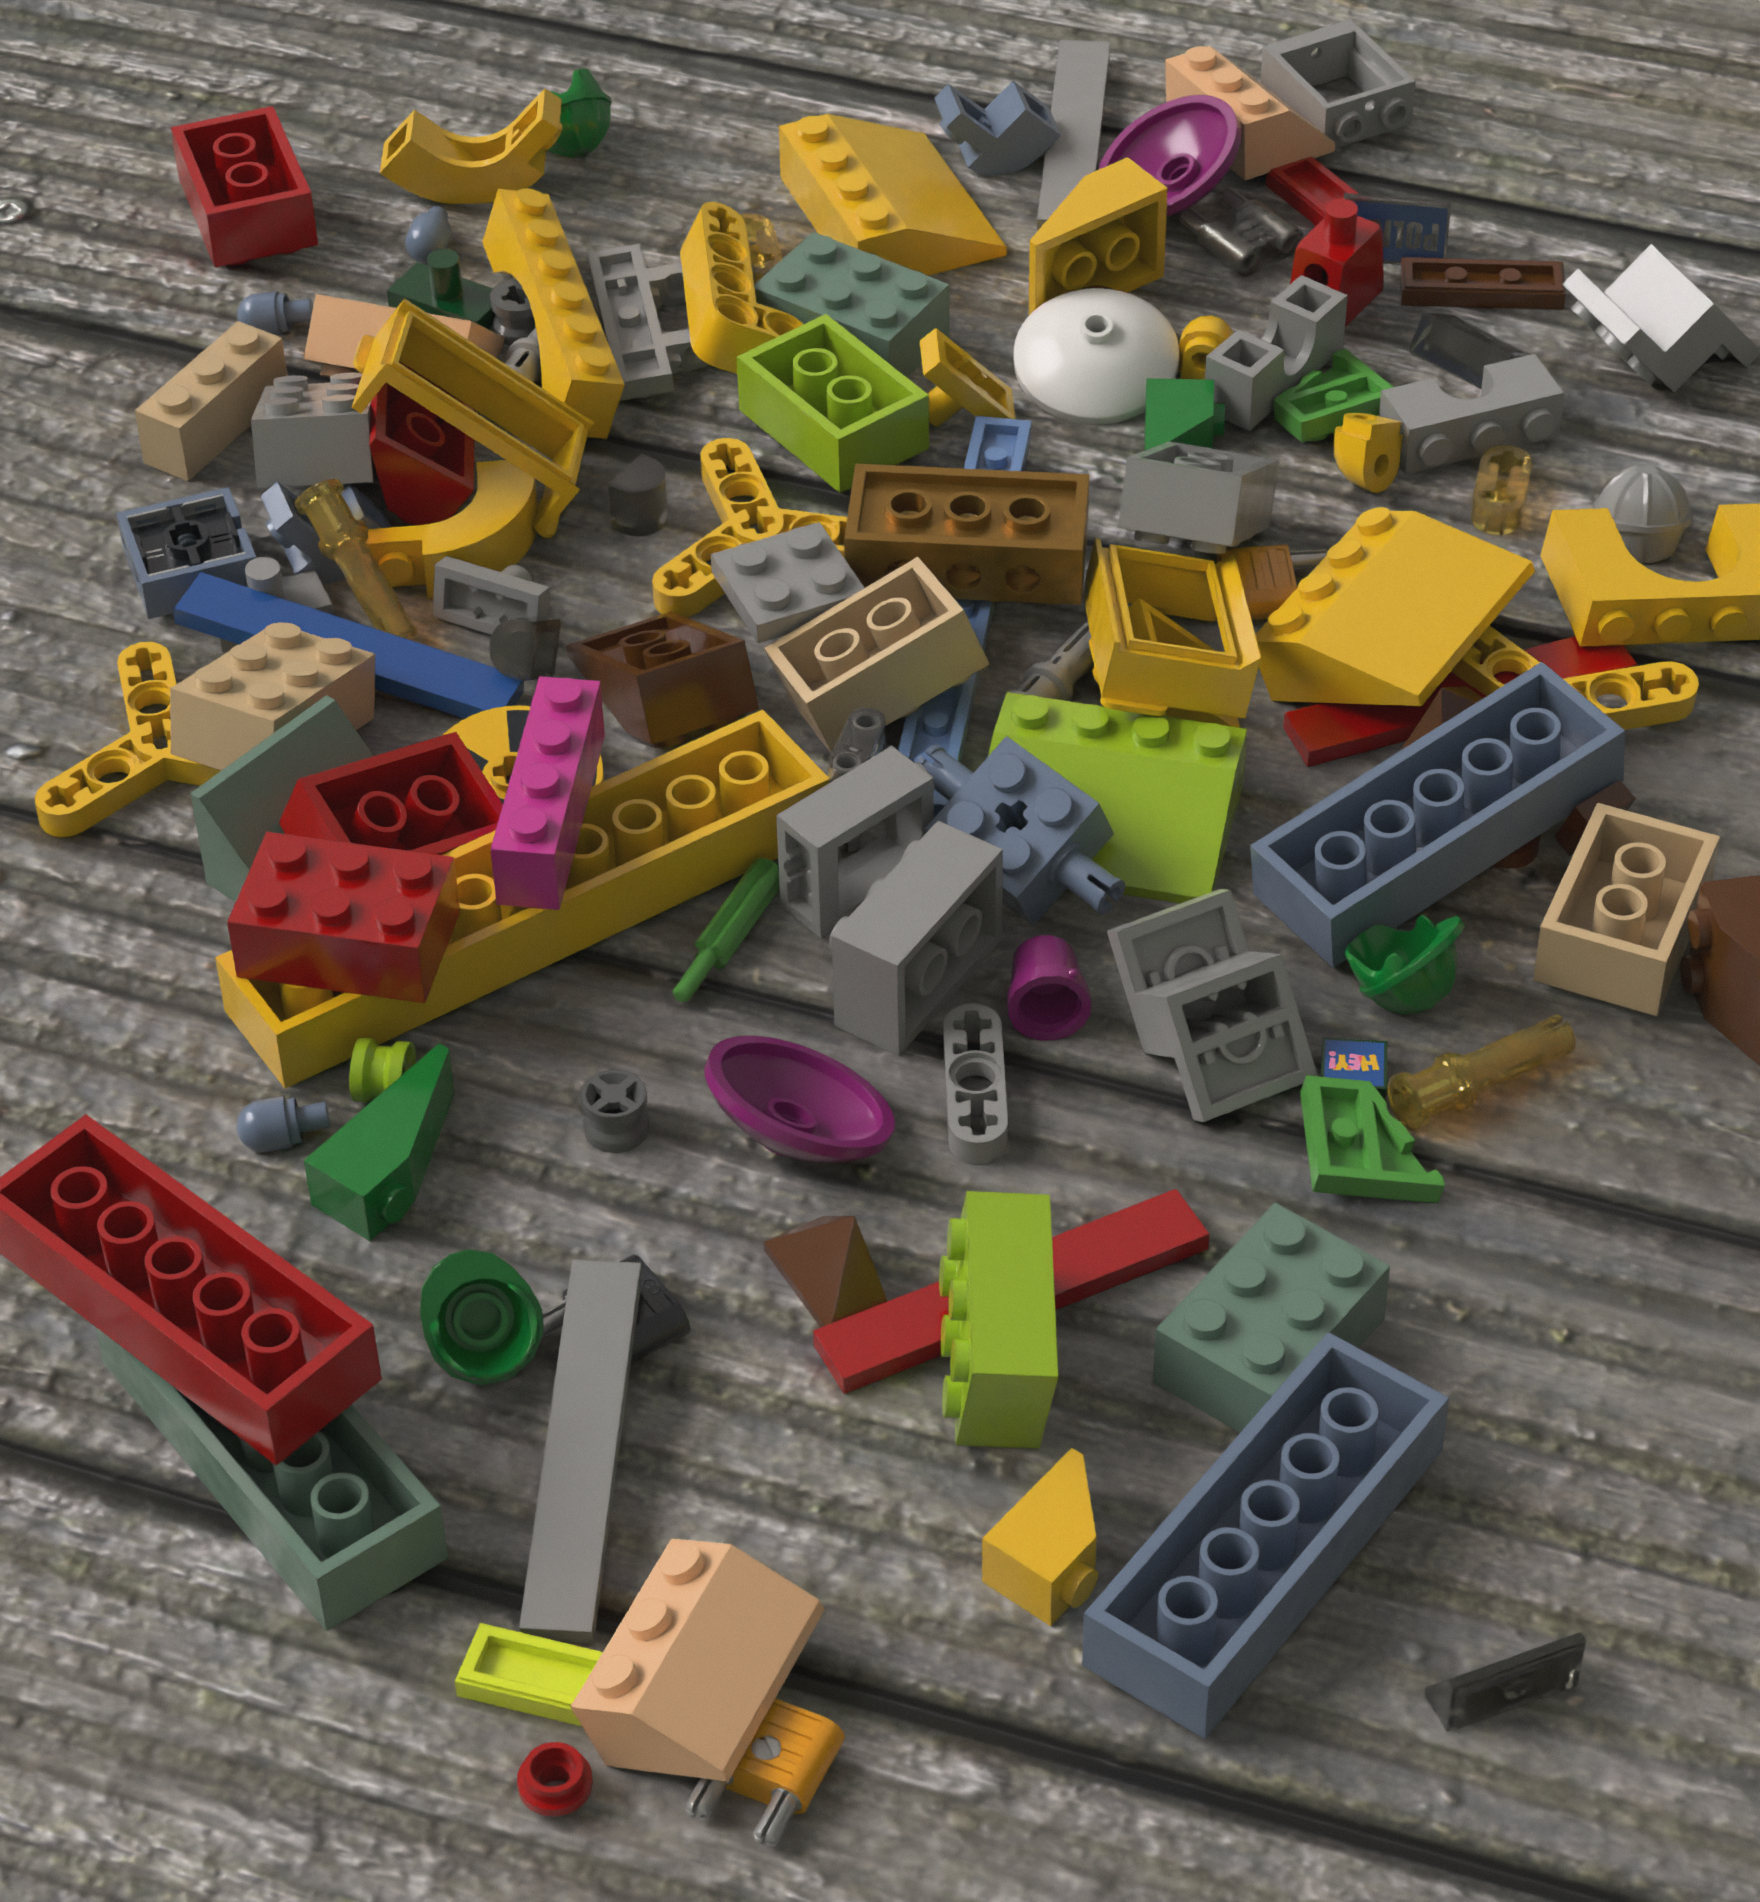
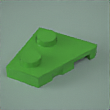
[1273,348,1393,442]
[1300,1075,1445,1203]

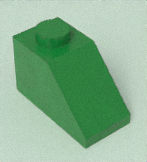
[1144,378,1225,451]

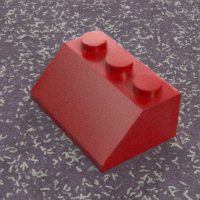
[369,361,475,526]

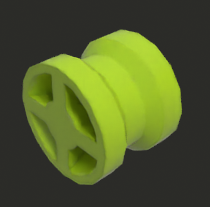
[349,1037,416,1103]

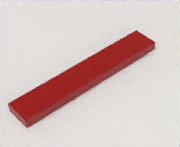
[1283,636,1637,767]
[813,1189,1209,1394]

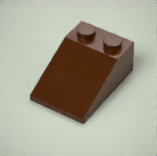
[566,611,759,748]
[1680,875,1760,1066]

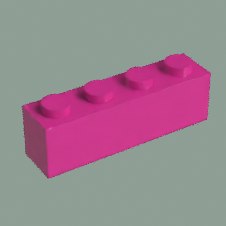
[490,676,605,910]

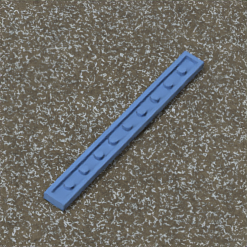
[898,416,1032,818]

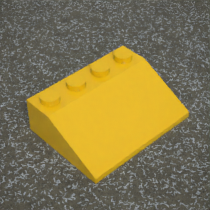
[779,114,1007,276]
[1255,507,1535,706]

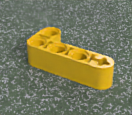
[680,202,803,374]

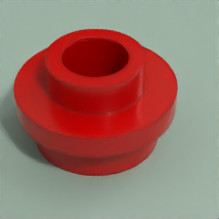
[517,1742,593,1817]

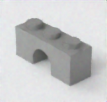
[1205,275,1347,431]
[1379,354,1564,474]

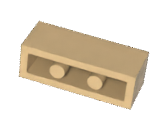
[135,321,287,481]

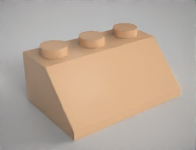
[1165,46,1335,181]
[304,294,505,378]
[571,1539,825,1782]

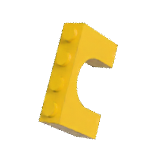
[1540,503,1760,647]

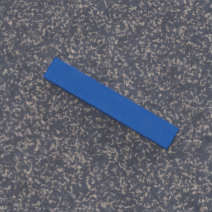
[174,572,524,719]

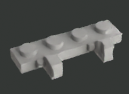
[587,243,709,401]

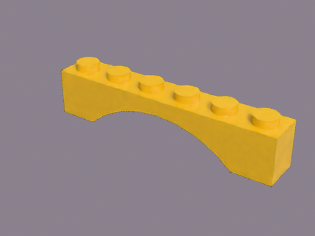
[482,188,625,439]

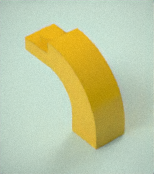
[380,88,562,204]
[363,460,538,599]

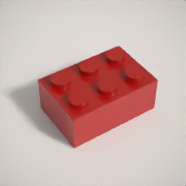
[171,106,318,267]
[279,732,503,855]
[227,832,460,1003]

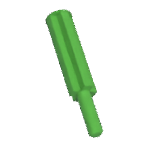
[673,858,780,1002]

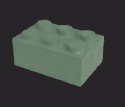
[754,232,950,377]
[1153,1202,1390,1433]

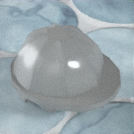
[1593,465,1693,563]

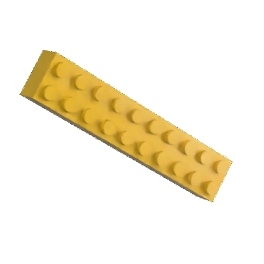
[215,709,830,1089]

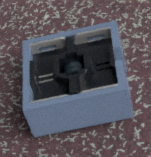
[116,487,257,619]

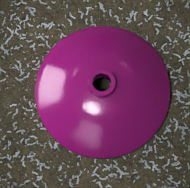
[1098,95,1242,218]
[704,1036,895,1163]

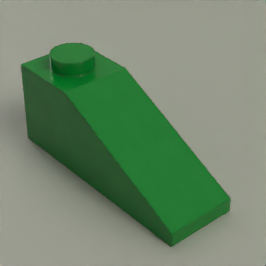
[304,1043,455,1241]

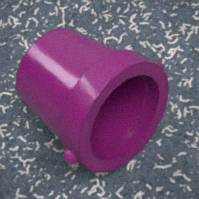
[1007,935,1091,1041]

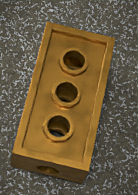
[844,463,1089,605]

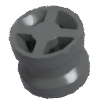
[490,279,536,346]
[581,1069,650,1153]

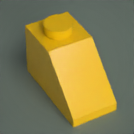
[982,1448,1098,1627]

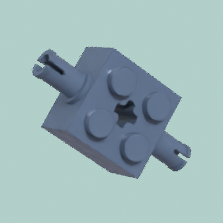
[917,736,1125,926]

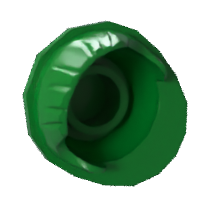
[548,68,612,158]
[1345,915,1465,1014]
[420,1249,544,1385]

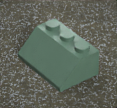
[190,695,373,902]

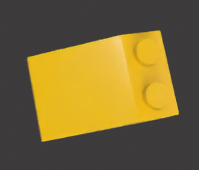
[1029,157,1168,315]

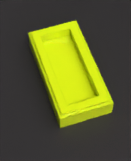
[455,1623,603,1727]

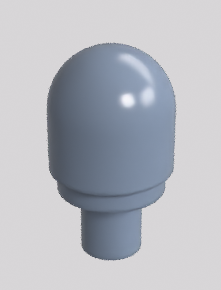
[405,206,452,264]
[237,291,314,335]
[236,1096,331,1153]

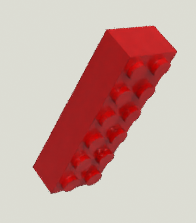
[0,1114,382,1466]

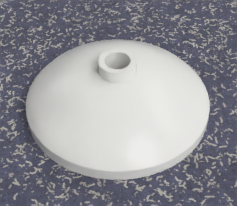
[1014,288,1179,424]

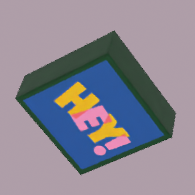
[1320,1037,1388,1101]

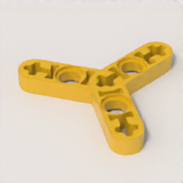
[652,438,847,617]
[1451,625,1699,730]
[35,642,222,837]

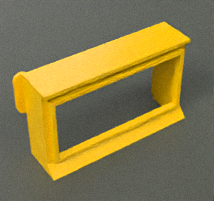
[351,298,594,538]
[1083,538,1261,719]

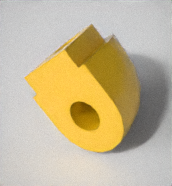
[1178,315,1233,380]
[1334,413,1403,493]

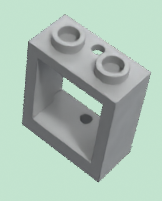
[1261,19,1416,149]
[776,746,935,938]

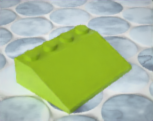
[988,692,1247,904]

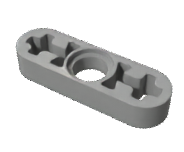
[943,1003,1008,1165]

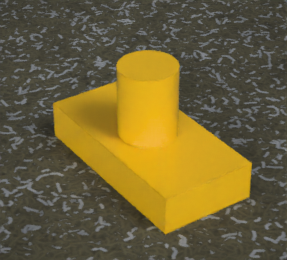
[920,328,1016,427]

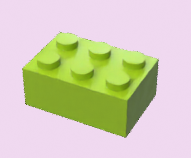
[736,314,929,493]
[939,1191,1058,1449]

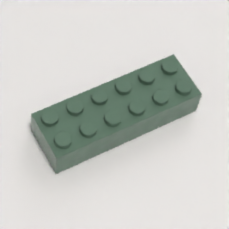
[95,1327,448,1632]

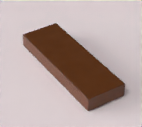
[1400,257,1566,310]

